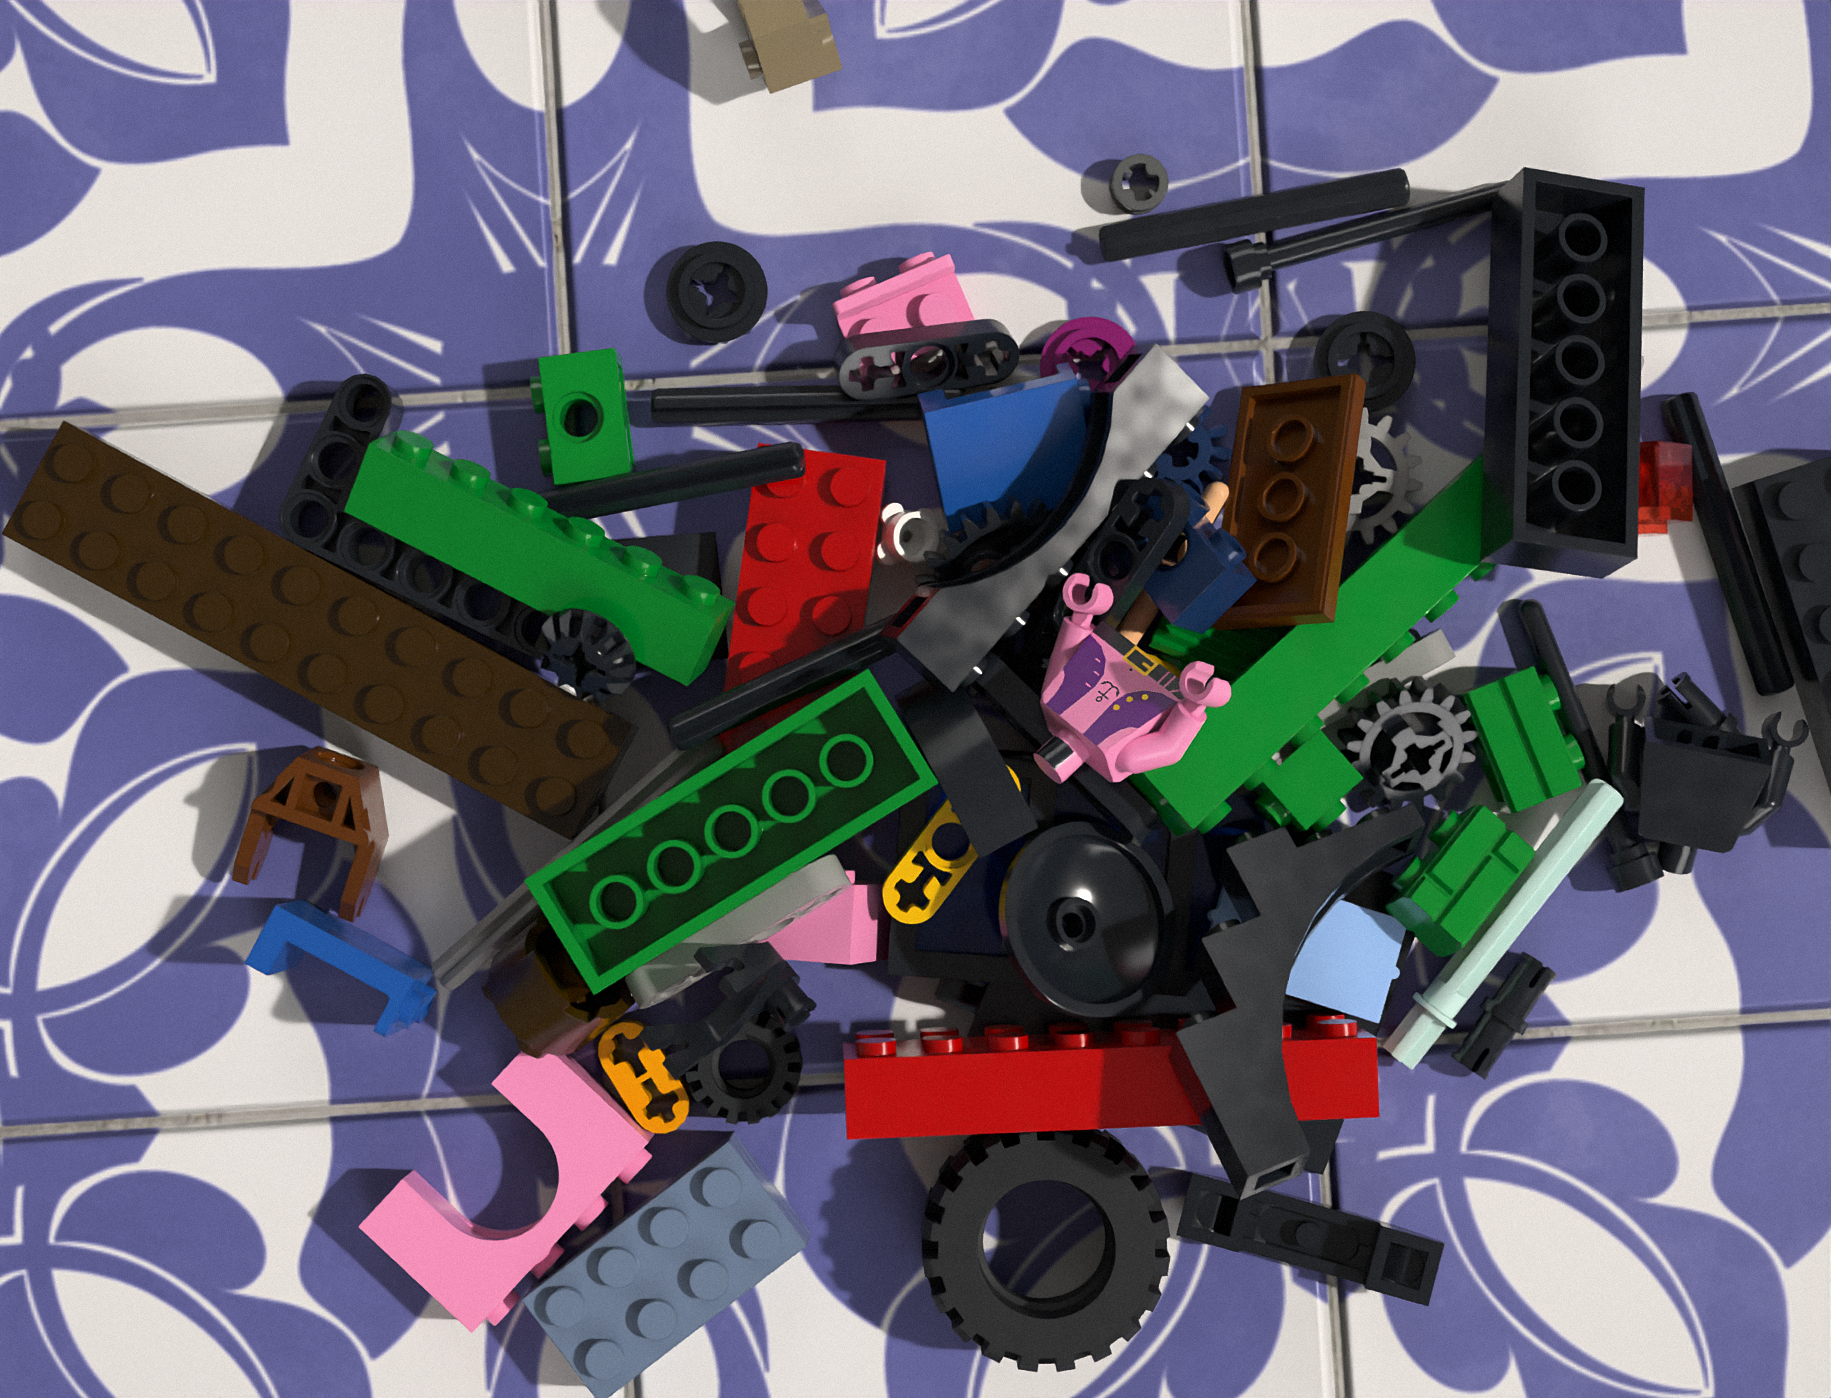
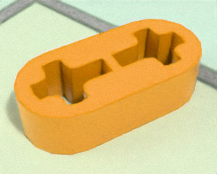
[598,1019,692,1134]

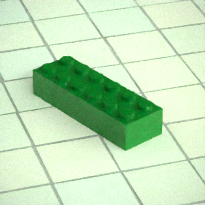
[524,669,939,995]

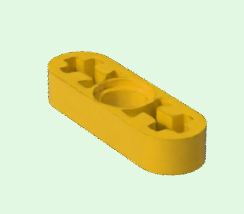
[882,765,1021,924]

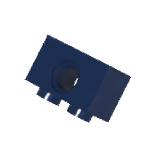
[1113,482,1257,634]

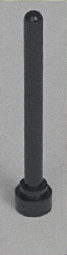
[1222,180,1509,295]
[1518,599,1664,893]

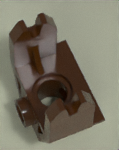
[232,745,389,923]

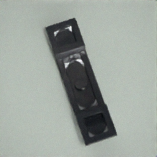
[1176,1171,1445,1306]

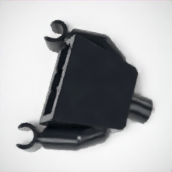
[1605,683,1809,875]

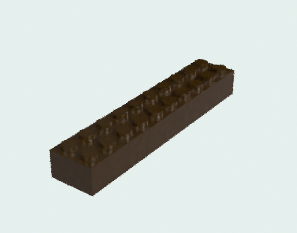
[2,420,640,840]

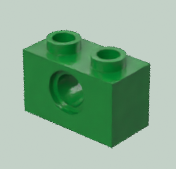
[530,348,636,488]

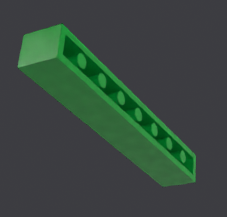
[1125,451,1497,837]

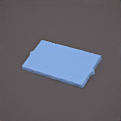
[1207,885,1406,1024]

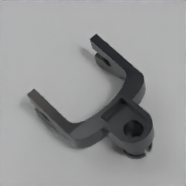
[639,941,817,1080]

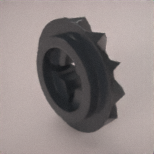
[666,241,768,344]
[1312,311,1416,413]
[535,608,636,704]

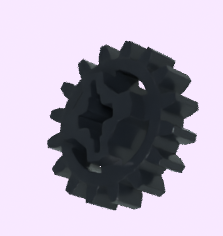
[1337,676,1478,812]

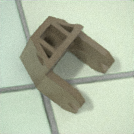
[736,0,843,94]

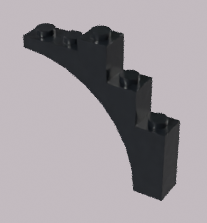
[1169,803,1426,1200]

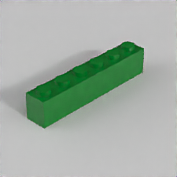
[344,430,735,686]

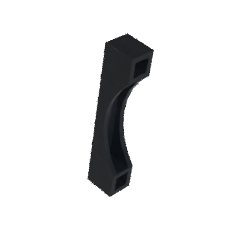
[878,343,1210,692]

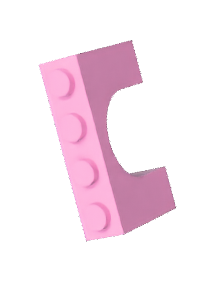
[358,1051,655,1333]

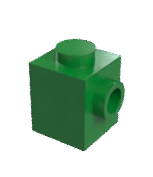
[1253,729,1363,834]

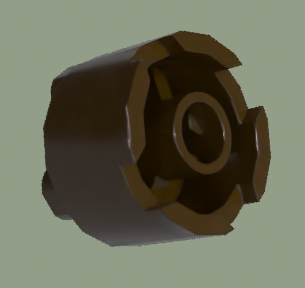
[481,913,635,1059]

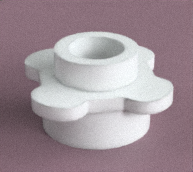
[875,503,939,570]

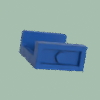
[917,362,1091,533]
[244,899,438,1038]

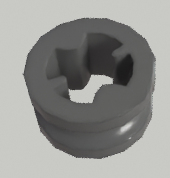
[1109,154,1169,215]

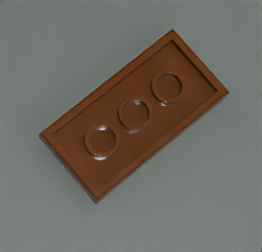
[1212,373,1366,630]

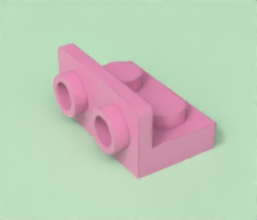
[832,252,975,377]

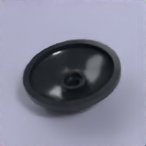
[999,821,1176,1019]

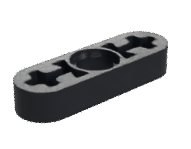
[832,319,1020,400]

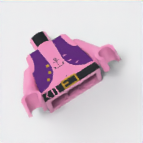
[1034,573,1231,784]

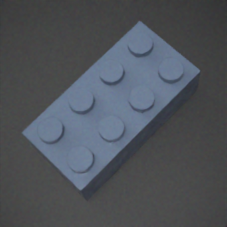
[521,1132,811,1398]

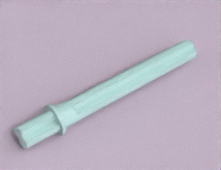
[1382,778,1624,1070]

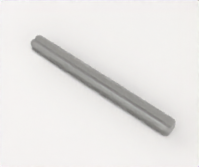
[431,736,726,990]

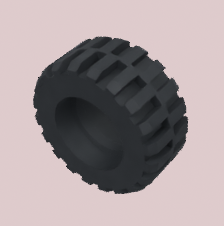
[922,1129,1171,1372]

